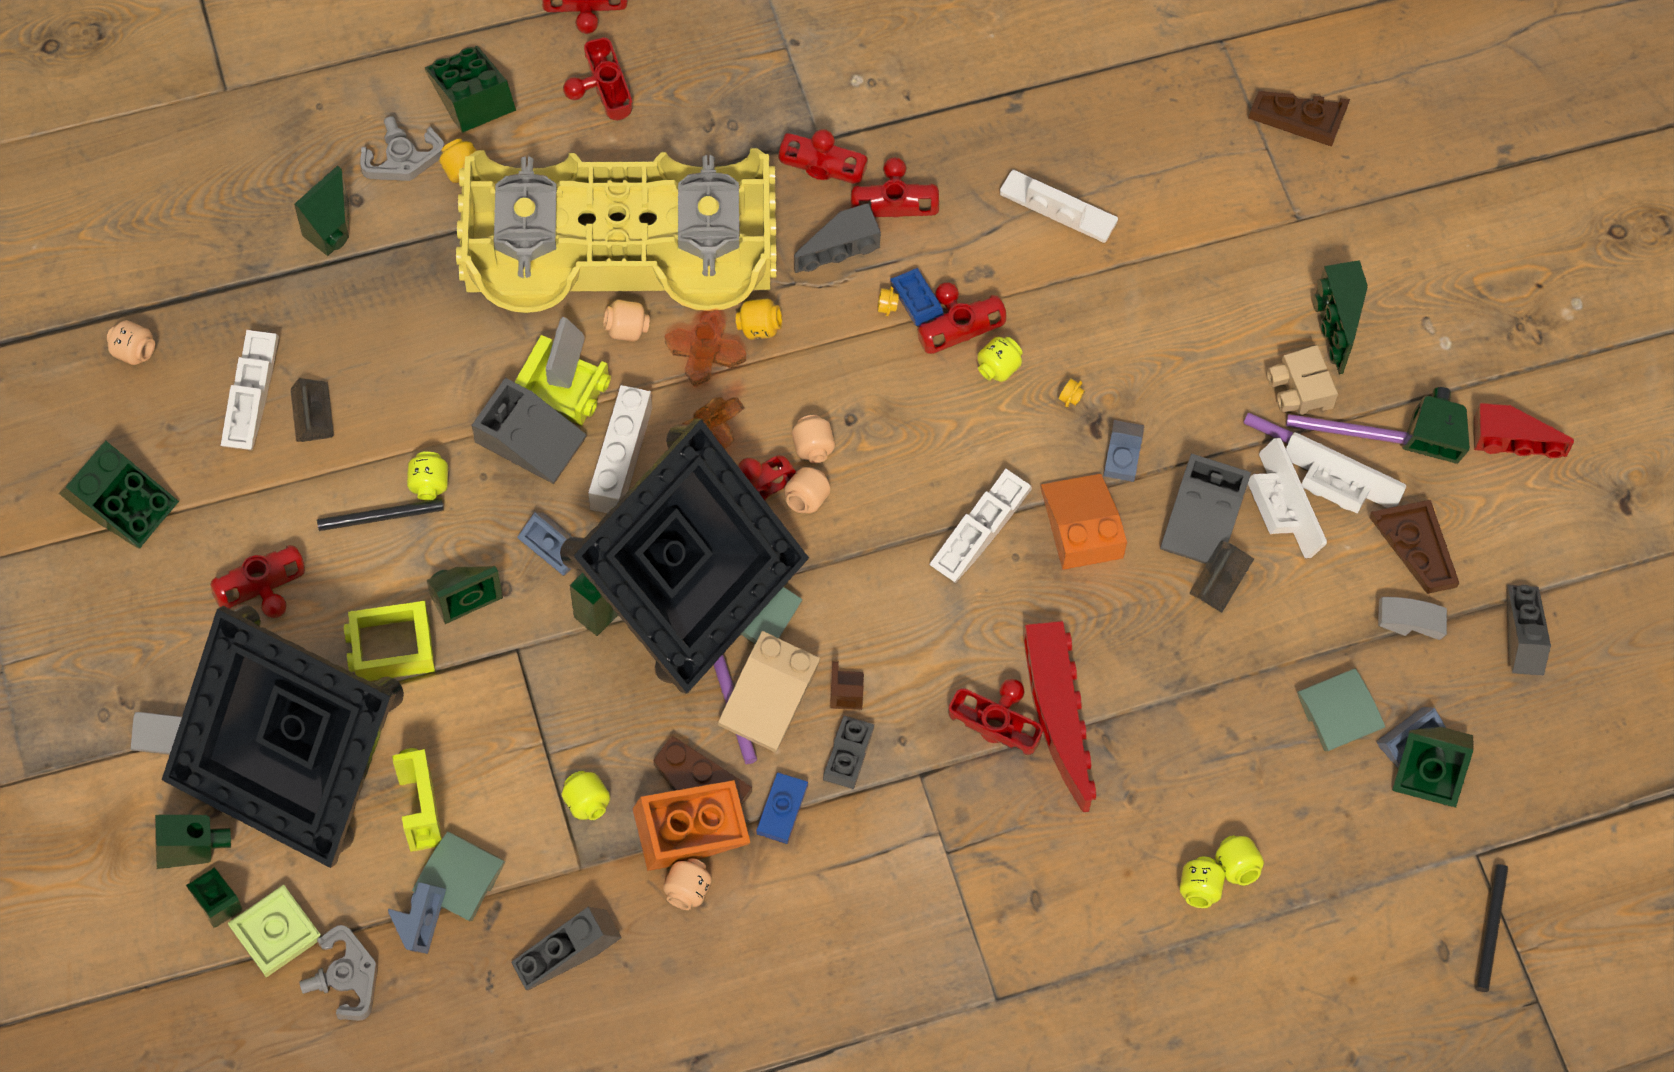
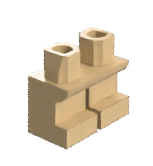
[1267,345,1338,416]

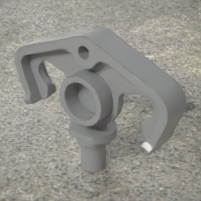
[360,117,444,181]
[299,925,377,1021]

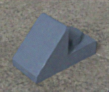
[1104,420,1144,482]
[388,882,446,954]

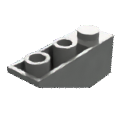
[794,203,881,273]
[1507,585,1551,676]
[511,906,622,990]

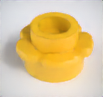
[877,287,899,316]
[1058,379,1085,407]

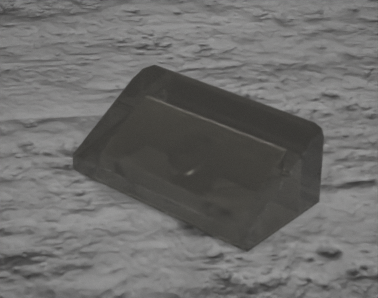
[291,378,334,442]
[1190,540,1254,613]

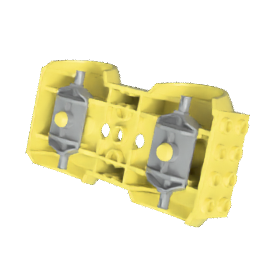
[456,148,776,313]

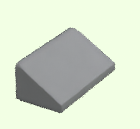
[546,317,585,388]
[131,712,182,755]

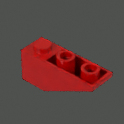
[1474,403,1574,459]

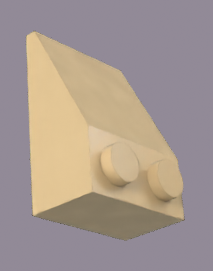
[717,631,821,753]

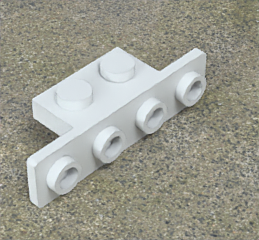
[1000,170,1118,243]
[1286,432,1406,514]
[1248,438,1327,558]

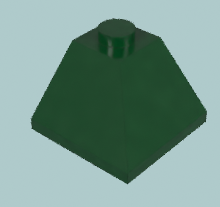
[294,165,349,256]
[426,566,503,624]
[1392,727,1474,808]

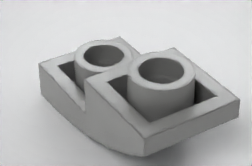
[1378,597,1447,640]

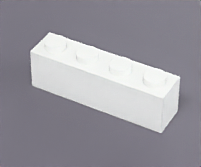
[589,385,652,513]

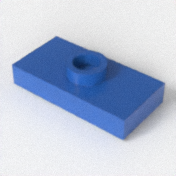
[890,268,943,326]
[756,772,808,844]

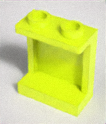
[515,335,611,426]
[392,748,442,852]

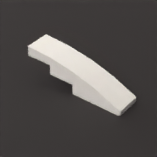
[221,330,279,450]
[929,469,1032,583]

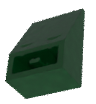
[424,46,516,133]
[1313,260,1368,375]
[58,440,179,549]

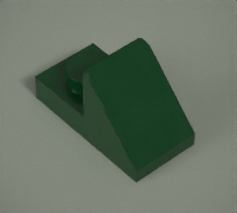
[186,867,242,928]

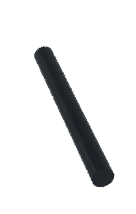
[317,498,444,531]
[1475,864,1508,992]

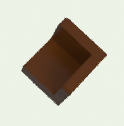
[830,661,864,710]

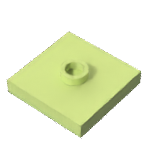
[228,885,321,978]

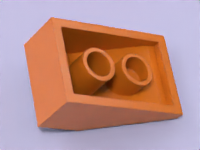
[1040,474,1127,570]
[632,780,750,871]

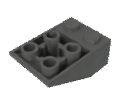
[472,378,587,484]
[1160,453,1251,568]

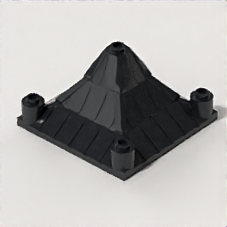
[560,419,809,694]
[162,604,404,868]

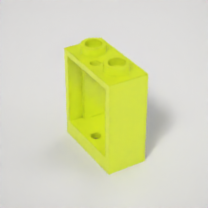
[344,601,435,681]

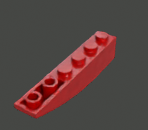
[1023,621,1096,812]

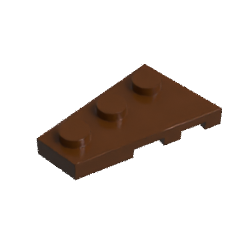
[1248,91,1350,147]
[1369,500,1459,594]
[653,736,752,806]

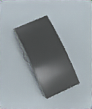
[823,716,875,789]

